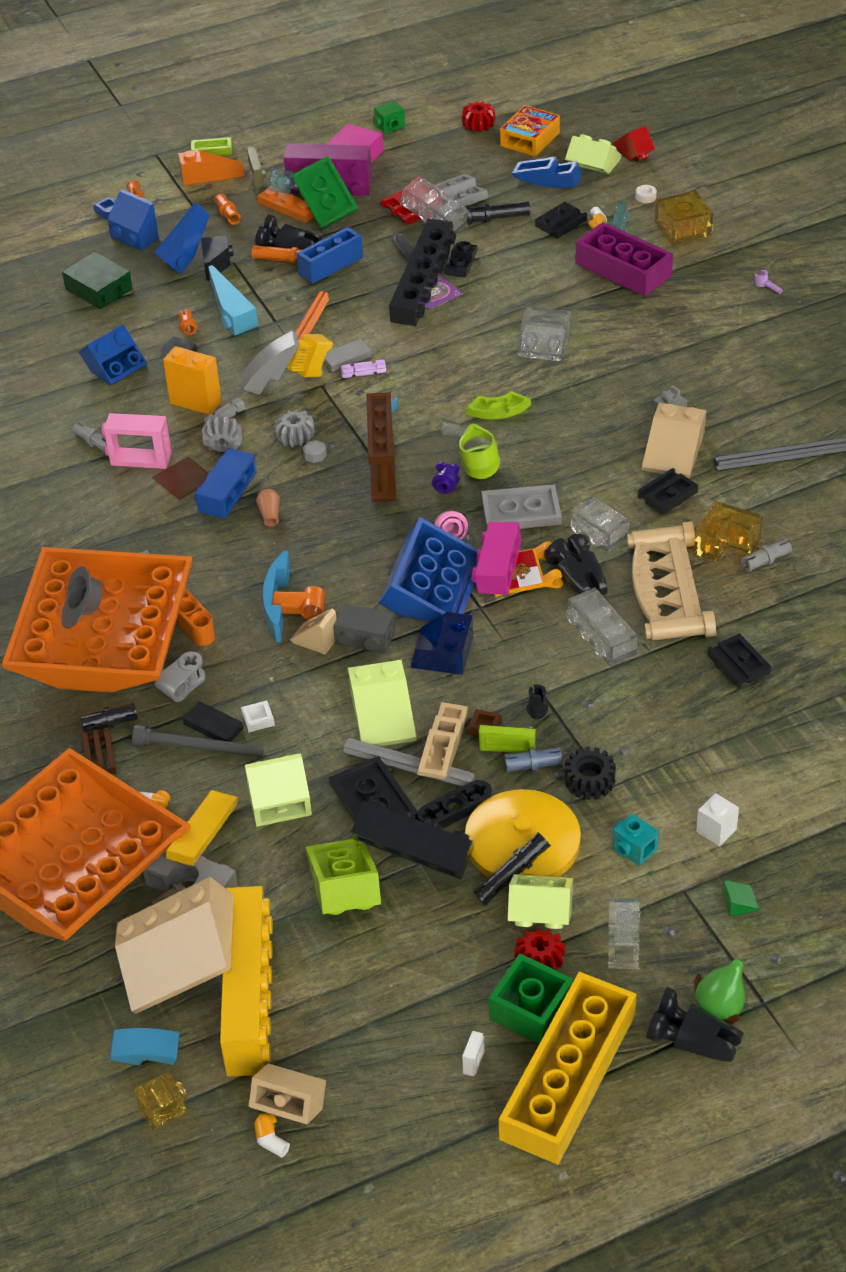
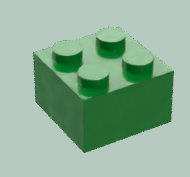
[489,954,574,1044]

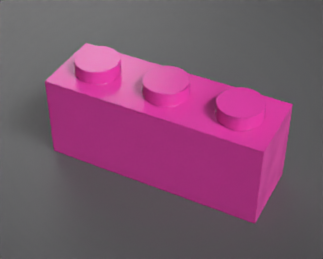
[472,521,522,595]

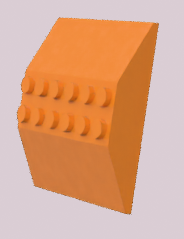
[2,547,193,693]
[0,748,191,941]

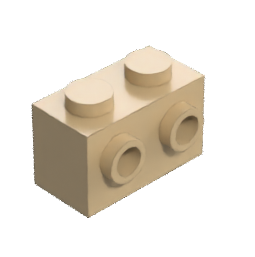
[249,1063,326,1124]

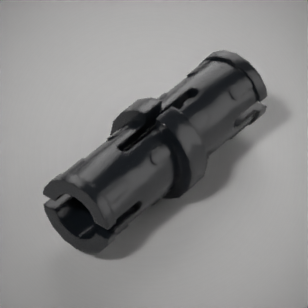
[80,703,138,732]

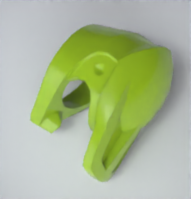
[459,424,500,479]

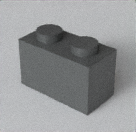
[334,604,395,653]

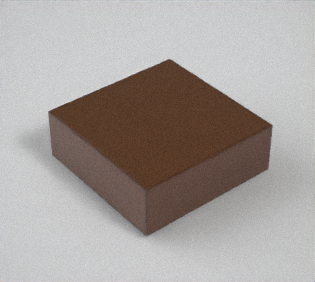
[467,709,502,737]

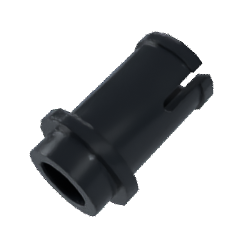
[527,684,548,719]

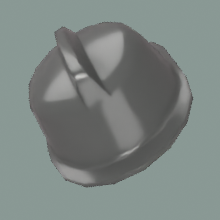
[61,567,102,629]

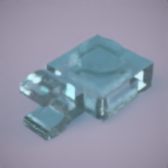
[268,168,298,194]

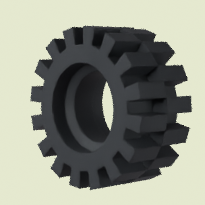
[565,747,616,800]

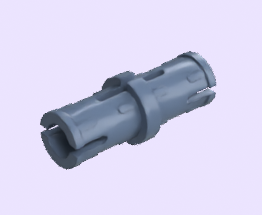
[504,747,562,772]

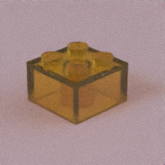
[655,191,713,245]

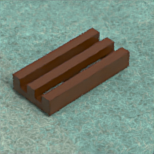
[81,727,117,774]

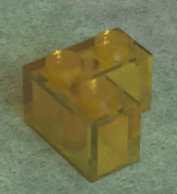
[694,501,763,562]

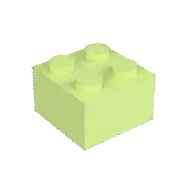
[508,874,573,929]

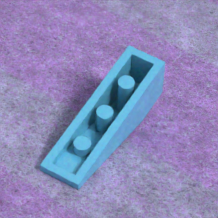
[208,265,258,336]

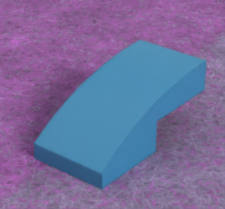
[109,1028,179,1066]

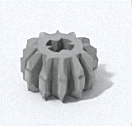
[274,409,315,448]
[202,415,243,454]

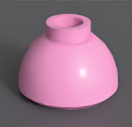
[434,511,468,540]

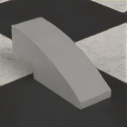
[241,331,299,395]

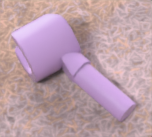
[754,270,782,294]

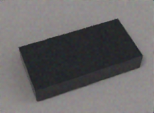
[183,701,244,742]

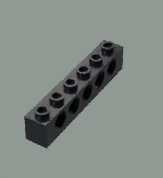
[389,218,456,326]

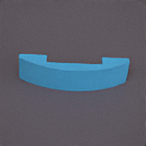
[263,551,291,642]

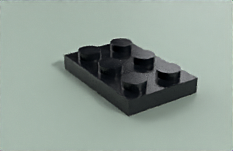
[329,756,418,822]

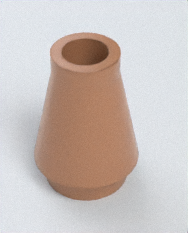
[256,489,280,527]

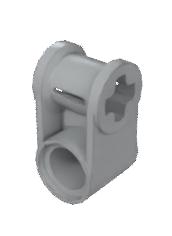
[155,651,206,702]

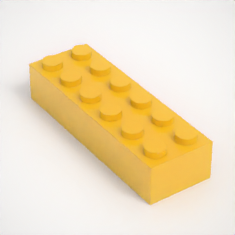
[220,886,273,1077]
[499,972,637,1165]

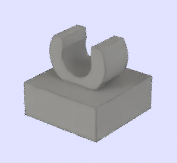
[653,385,687,409]

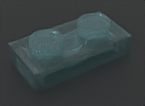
[611,201,630,232]

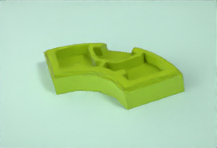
[466,391,531,419]

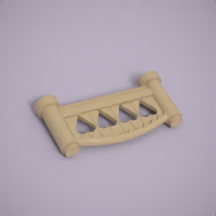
[627,521,716,641]

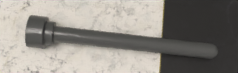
[132,724,264,757]

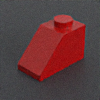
[612,126,655,162]

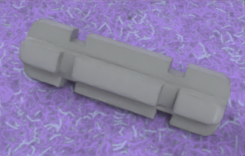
[204,398,245,424]

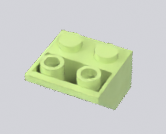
[565,134,622,174]
[245,753,312,827]

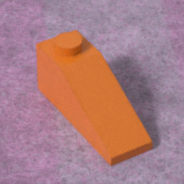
[178,150,245,186]

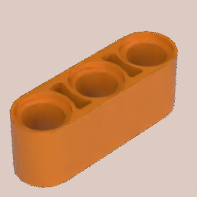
[176,588,215,646]

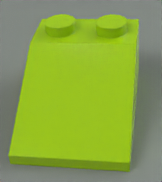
[306,839,381,915]

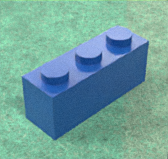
[297,227,363,284]
[195,448,257,519]

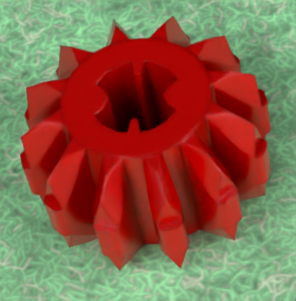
[461,101,495,132]
[514,926,566,971]

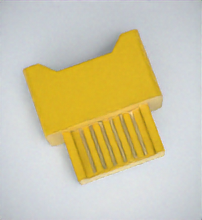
[286,334,333,377]

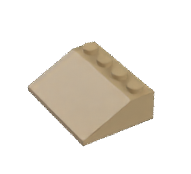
[115,877,233,1014]

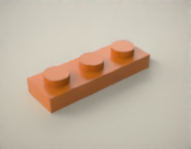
[257,186,314,223]

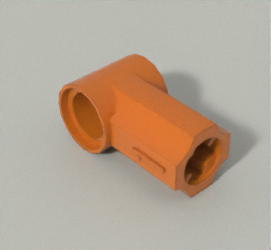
[273,586,326,620]

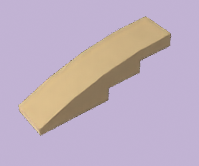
[418,702,468,780]

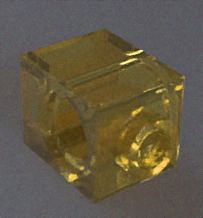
[134,1071,187,1130]

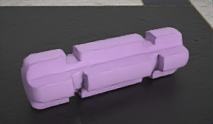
[341,359,386,379]

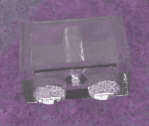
[571,496,629,553]

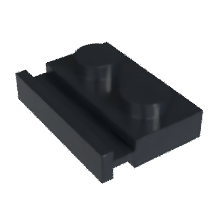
[535,202,587,239]
[637,468,698,515]
[707,633,771,688]

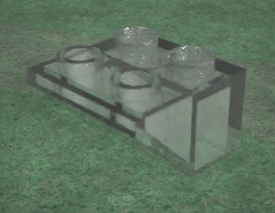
[518,306,572,361]

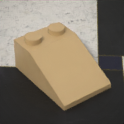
[642,403,706,479]

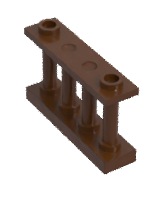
[366,392,396,502]

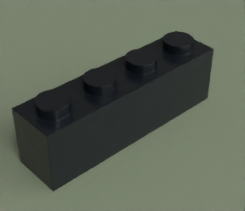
[351,800,474,880]

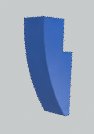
[512,157,582,188]

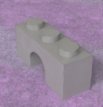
[143,851,238,892]

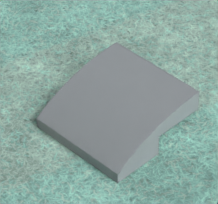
[429,174,488,211]

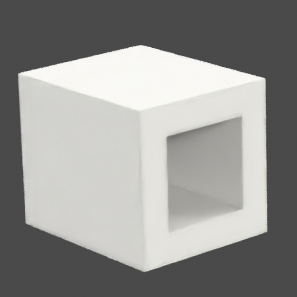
[696,793,739,847]

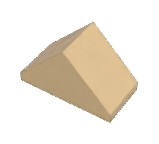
[290,608,336,655]

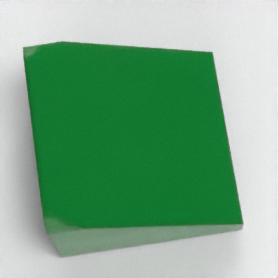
[722,880,759,916]

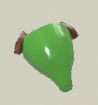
[694,959,746,1024]

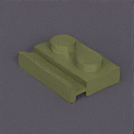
[247,147,266,196]

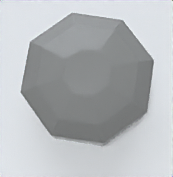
[302,440,327,463]

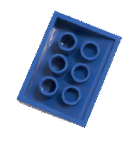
[379,517,478,626]

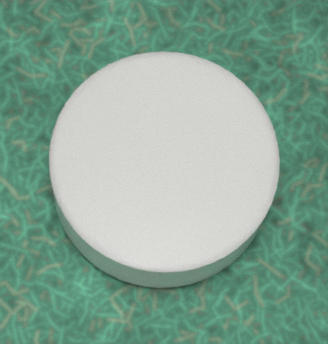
[635,185,657,203]

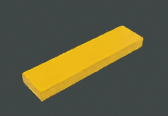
[166,790,238,866]

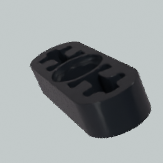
[418,780,492,829]

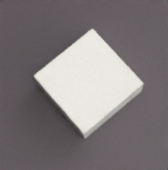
[241,701,275,733]
[462,1031,485,1077]

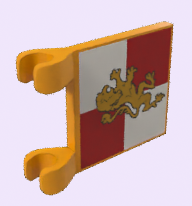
[494,541,563,597]

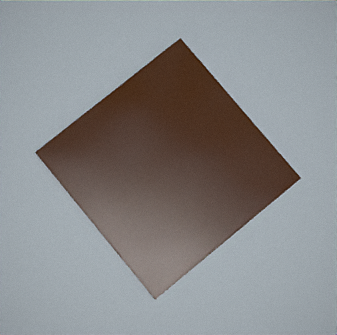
[152,456,209,499]

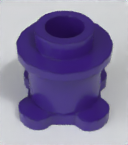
[432,462,460,494]

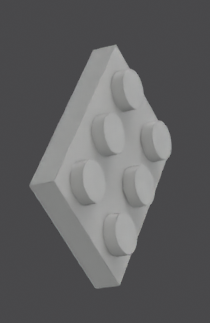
[481,484,562,529]

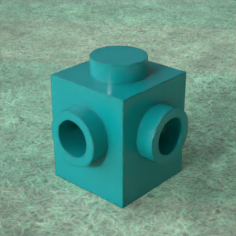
[612,813,659,866]

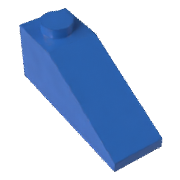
[154,202,210,274]

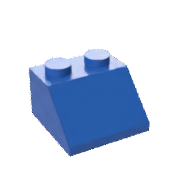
[108,189,159,251]

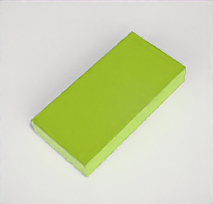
[191,137,232,156]
[479,725,536,753]

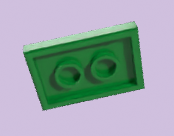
[291,156,359,230]

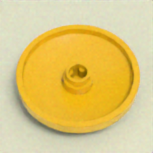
[465,789,581,878]

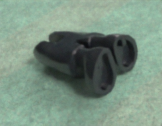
[255,214,322,250]
[544,533,608,601]
[646,987,744,1062]

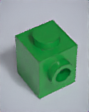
[373,100,405,134]

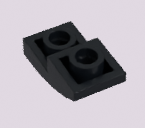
[445,241,478,277]

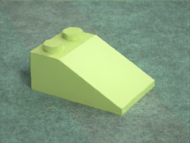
[348,660,417,746]

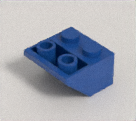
[79,324,148,385]

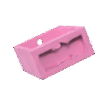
[102,413,172,469]

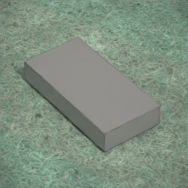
[323,339,372,372]

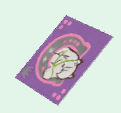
[425,274,463,310]

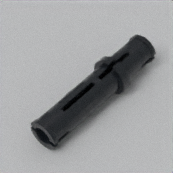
[473,832,551,906]

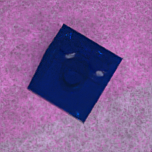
[411,612,473,675]

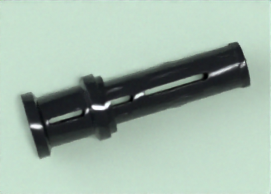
[465,201,531,225]

